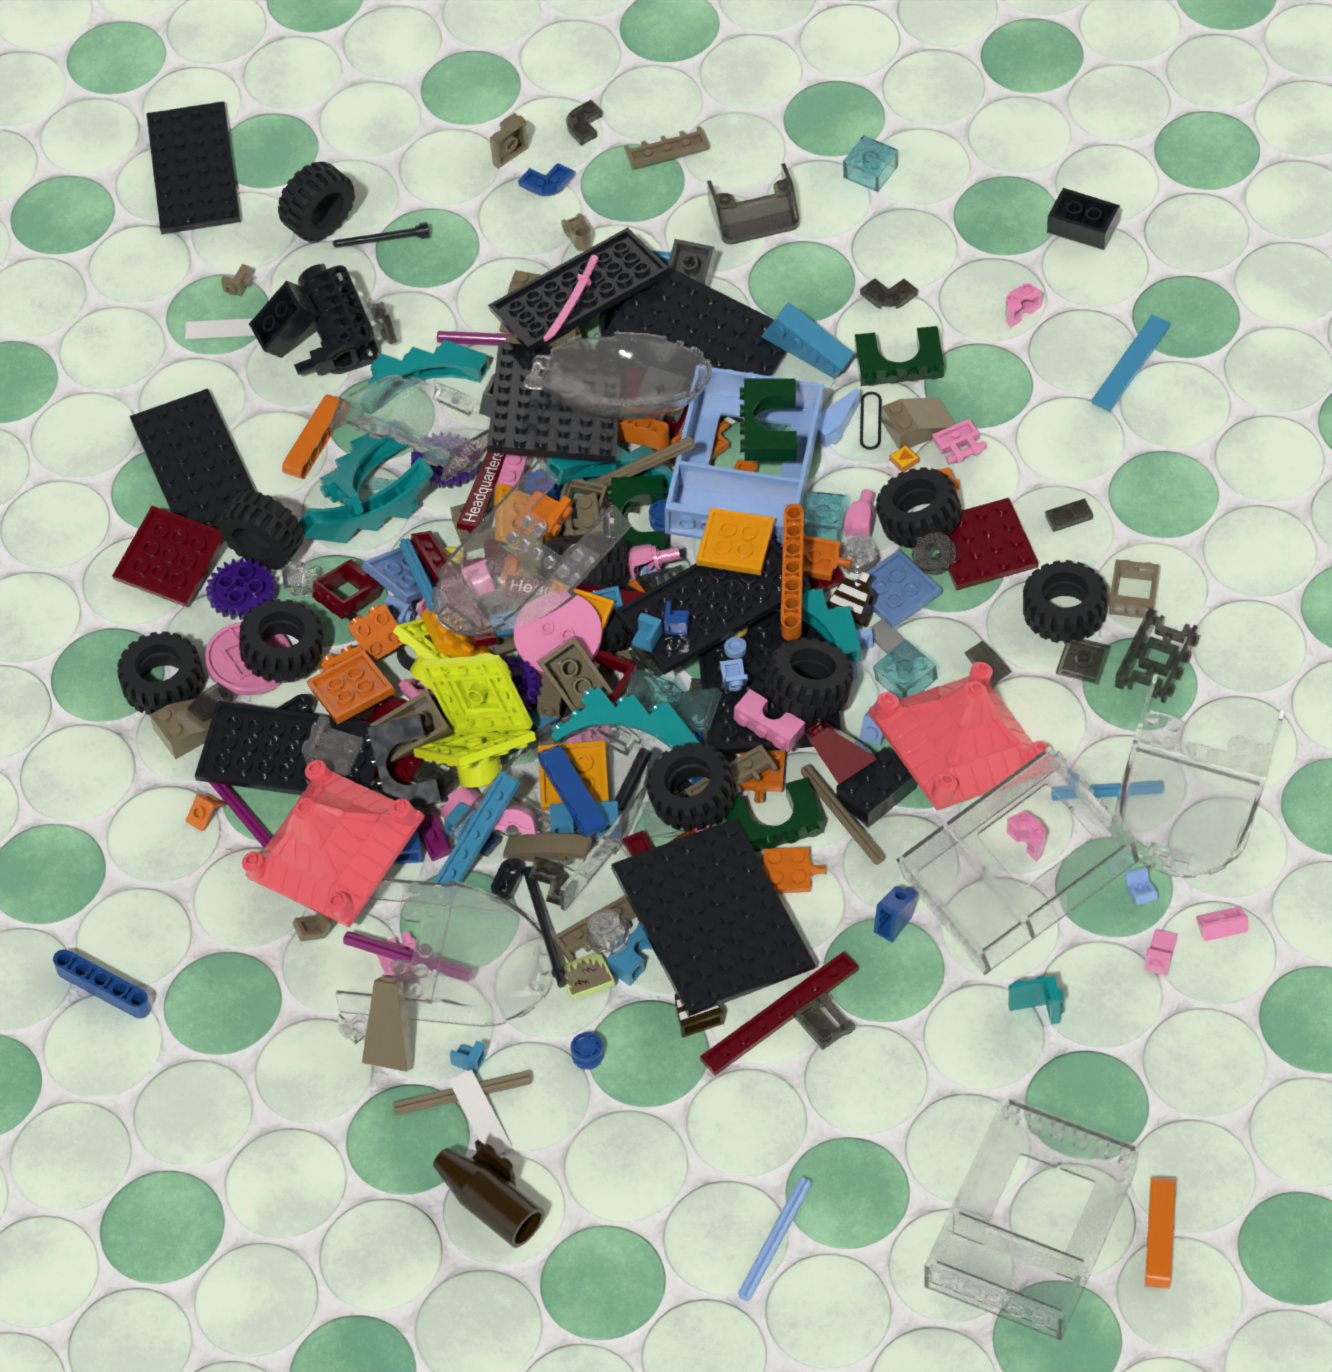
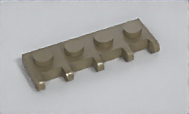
[624,126,709,169]
[684,745,778,797]
[553,895,636,962]

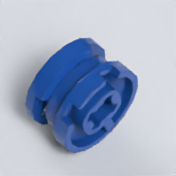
[649,500,667,531]
[570,1032,604,1070]

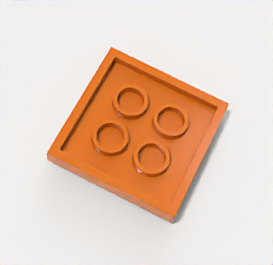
[306,650,395,725]

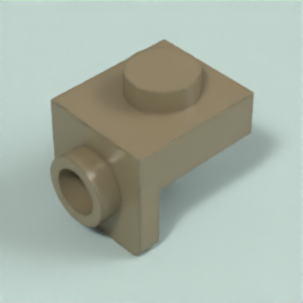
[221,264,253,297]
[292,913,331,941]

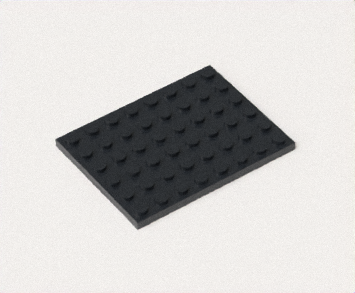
[595,266,788,423]
[487,342,622,463]
[698,611,842,755]
[611,818,815,1017]

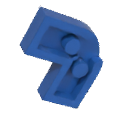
[518,163,574,196]

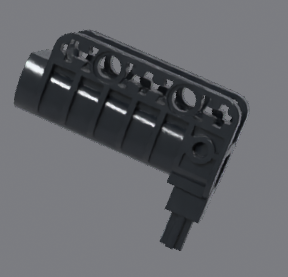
[294,264,380,375]

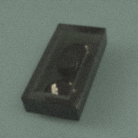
[1045,498,1093,532]

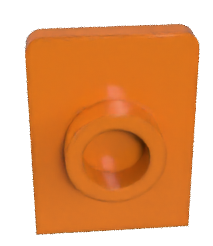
[186,794,226,831]

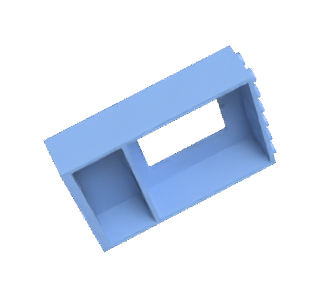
[665,365,824,547]

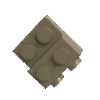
[490,113,528,169]

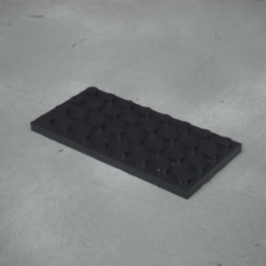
[146,101,241,235]
[488,227,670,353]
[129,388,255,530]
[615,539,810,675]
[195,701,378,795]

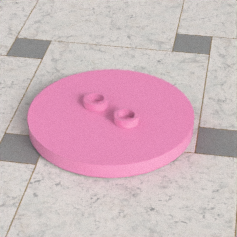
[514,592,602,675]
[205,622,290,695]

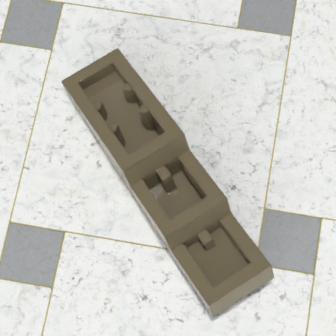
[503,833,592,864]

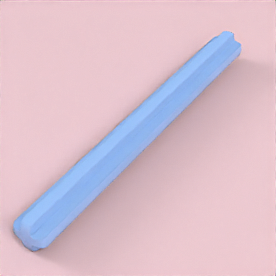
[738,1177,811,1301]

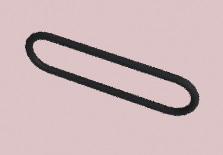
[860,391,882,450]

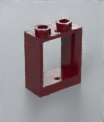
[312,559,381,619]
[592,650,638,707]

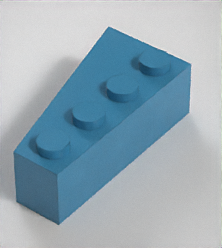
[761,302,854,379]

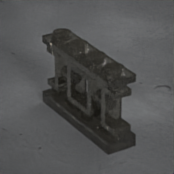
[1115,608,1200,704]

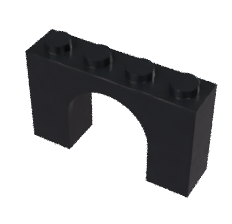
[365,714,444,809]

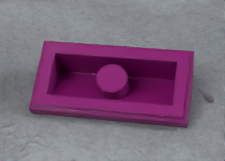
[417,813,455,861]

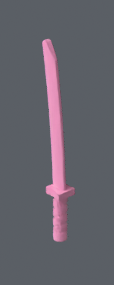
[543,255,599,342]

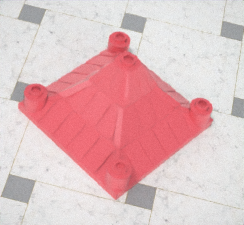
[868,662,1052,810]
[242,760,425,928]

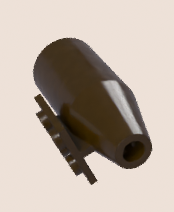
[433,1140,545,1248]

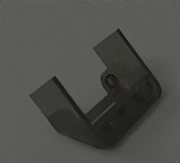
[707,163,800,244]

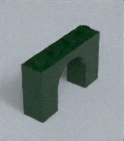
[855,326,944,386]
[740,378,797,461]
[607,475,666,554]
[723,777,824,852]

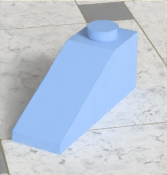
[816,388,860,448]

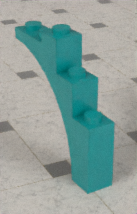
[358,340,490,416]
[320,421,408,515]
[544,445,674,495]
[299,457,434,543]
[774,589,861,663]
[550,686,700,749]

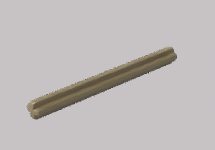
[591,437,695,486]
[801,764,885,865]
[393,1071,532,1115]

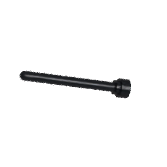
[333,222,430,248]

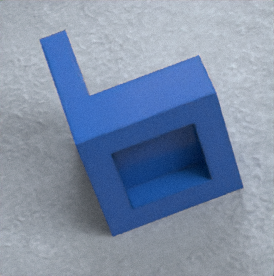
[664,601,689,635]

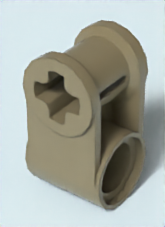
[561,213,592,251]

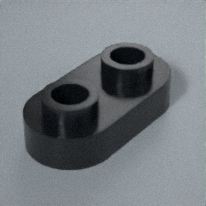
[276,694,314,714]
[491,859,523,901]

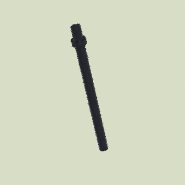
[523,867,567,987]

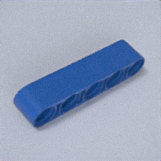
[538,745,606,837]
[53,949,151,1019]

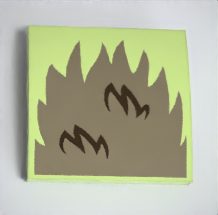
[561,951,615,1001]

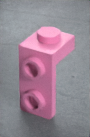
[1144,930,1177,975]

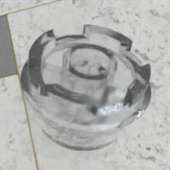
[839,533,881,575]
[282,561,323,598]
[586,909,630,955]

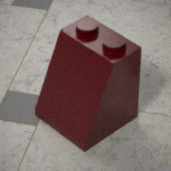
[806,721,877,784]

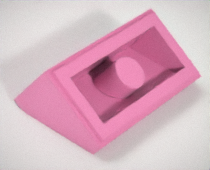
[1196,906,1248,941]

